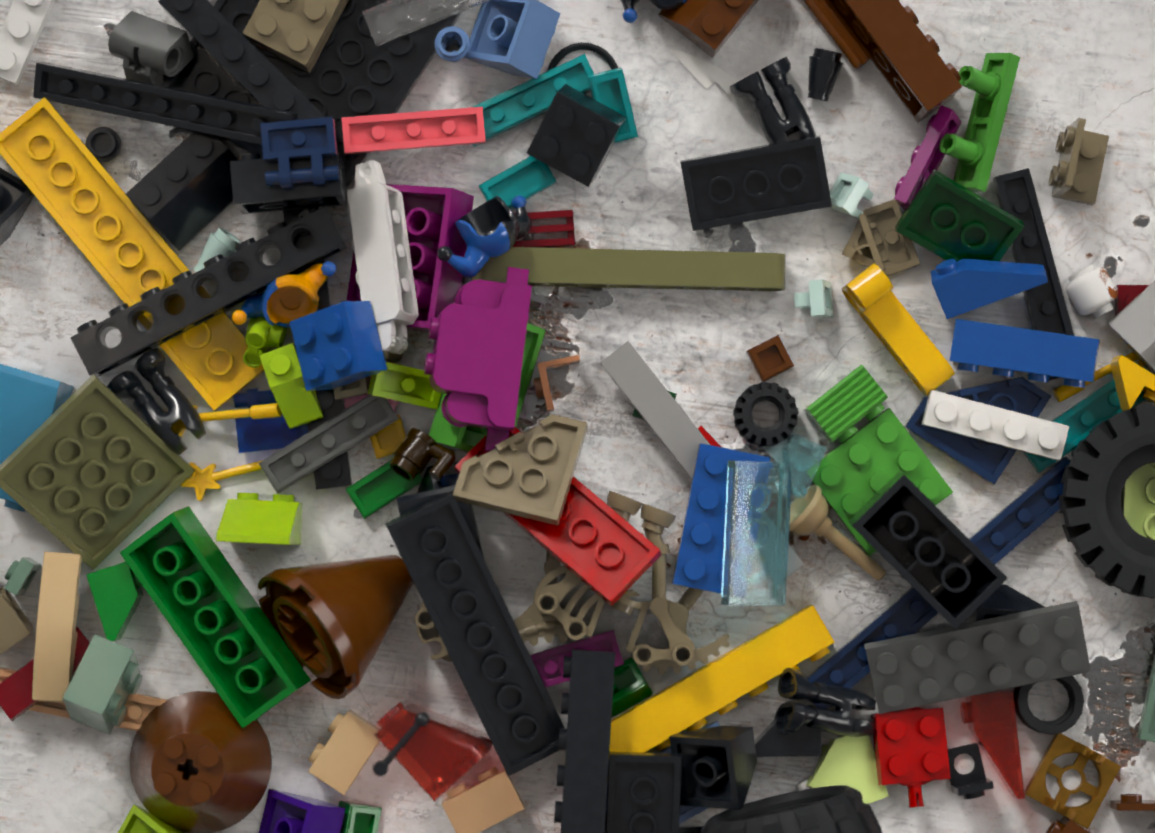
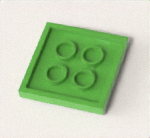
[804,408,953,556]

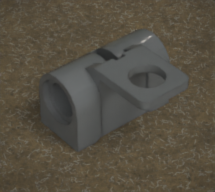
[108,11,194,85]

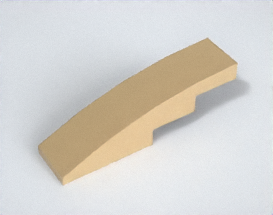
[32,552,82,703]

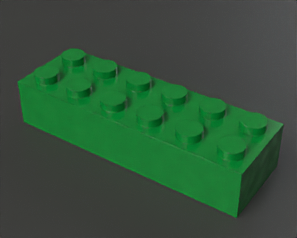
[119,506,311,728]

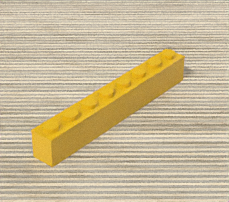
[608,605,835,771]

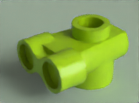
[243,317,287,368]

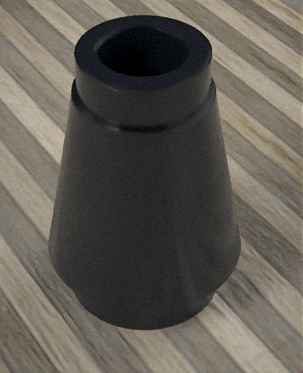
[808,48,843,102]

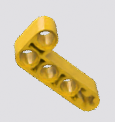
[842,263,955,396]

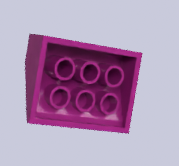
[346,184,474,333]

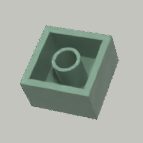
[62,634,143,735]

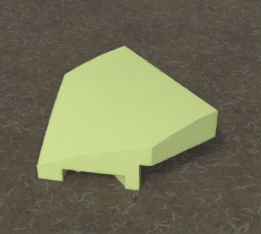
[806,735,889,804]

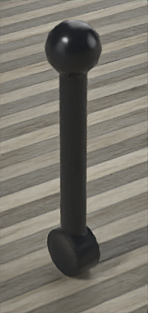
[373,712,430,776]

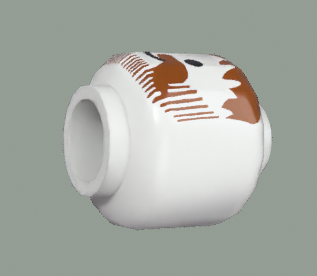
[1065,264,1118,319]

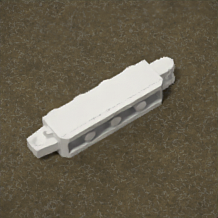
[347,160,419,355]

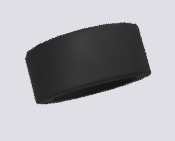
[1013,676,1084,735]

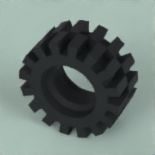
[733,382,799,447]

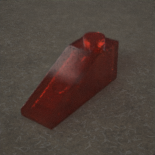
[960,689,1025,799]

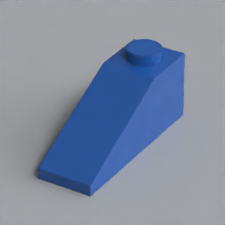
[931,259,1048,319]

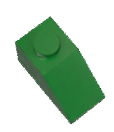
[86,562,144,642]

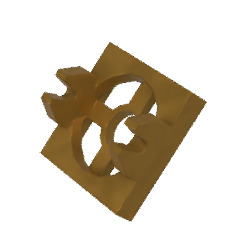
[1023,733,1121,829]

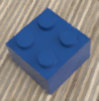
[289,301,387,391]

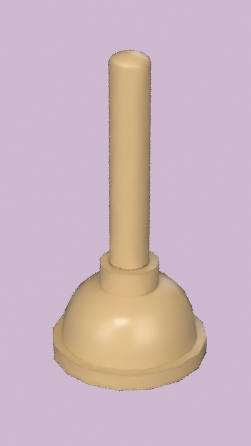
[780,484,886,581]

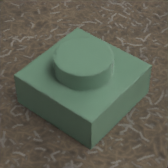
[4,558,41,596]

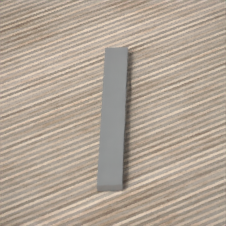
[600,341,804,586]

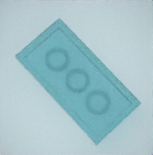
[721,460,792,606]

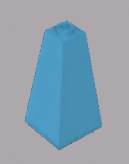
[0,364,74,512]

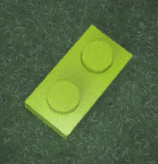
[367,361,441,410]

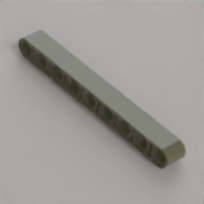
[472,247,786,291]

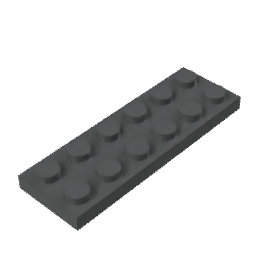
[864,601,1091,714]

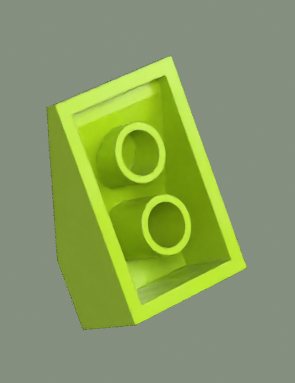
[216,493,303,545]

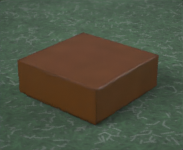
[746,335,794,382]

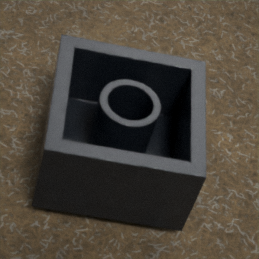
[527,84,627,187]

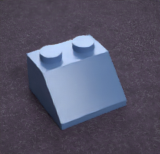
[464,0,560,79]

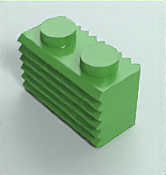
[804,364,888,443]

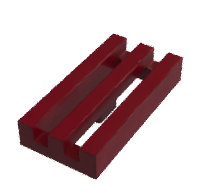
[513,210,575,248]

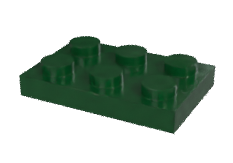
[895,169,1024,261]

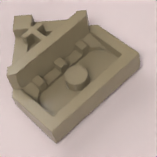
[842,199,921,276]

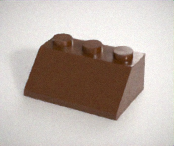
[658,0,759,58]

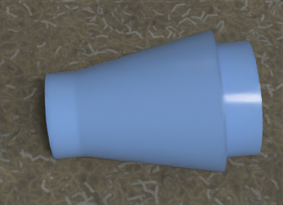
[434,26,470,62]

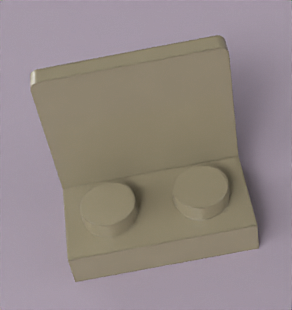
[1048,118,1109,206]

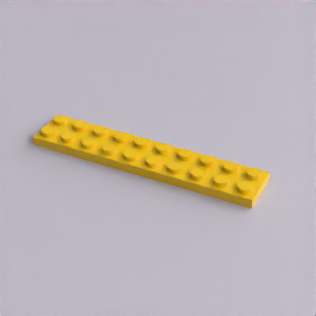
[0,97,264,412]

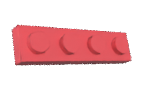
[341,106,486,154]

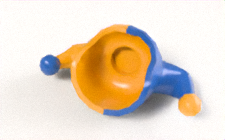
[232,261,337,327]

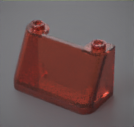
[375,702,493,801]

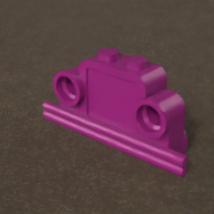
[424,267,532,451]

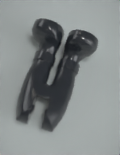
[730,57,816,144]
[107,348,206,455]
[774,668,876,737]

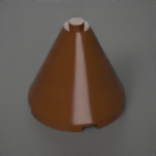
[258,555,414,699]

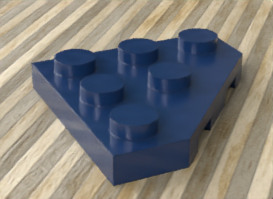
[904,377,1051,485]

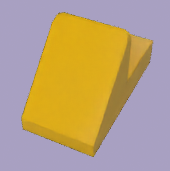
[1110,355,1155,411]

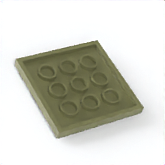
[0,374,195,570]

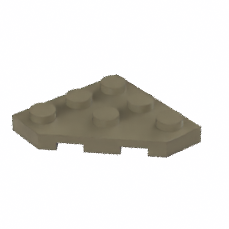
[453,414,588,526]

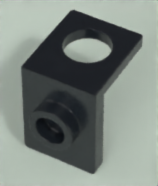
[948,743,994,799]

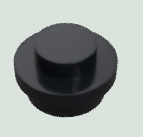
[85,127,121,162]

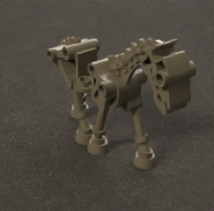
[415,491,730,675]

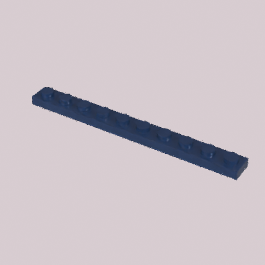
[807,456,1071,710]

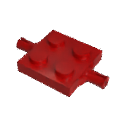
[871,707,951,808]

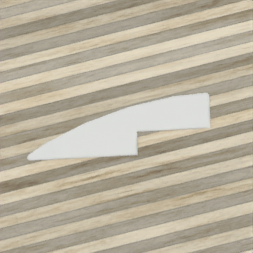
[670,49,749,107]

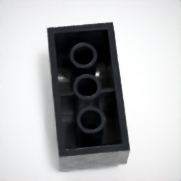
[848,471,1008,629]

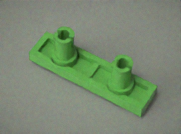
[940,53,1020,192]

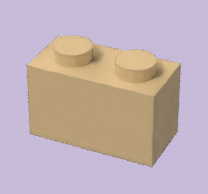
[308,709,386,795]
[441,766,525,833]

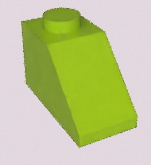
[259,343,324,429]

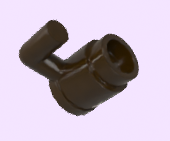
[390,428,456,481]

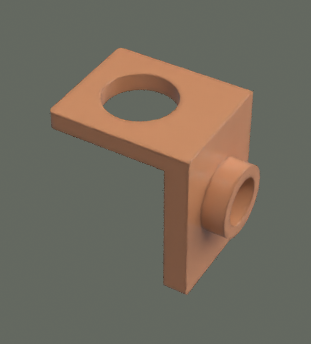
[533,355,580,412]

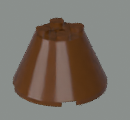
[130,691,272,833]

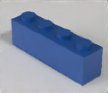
[949,319,1100,388]

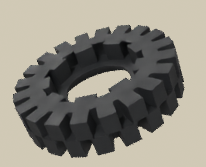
[1059,403,1155,598]

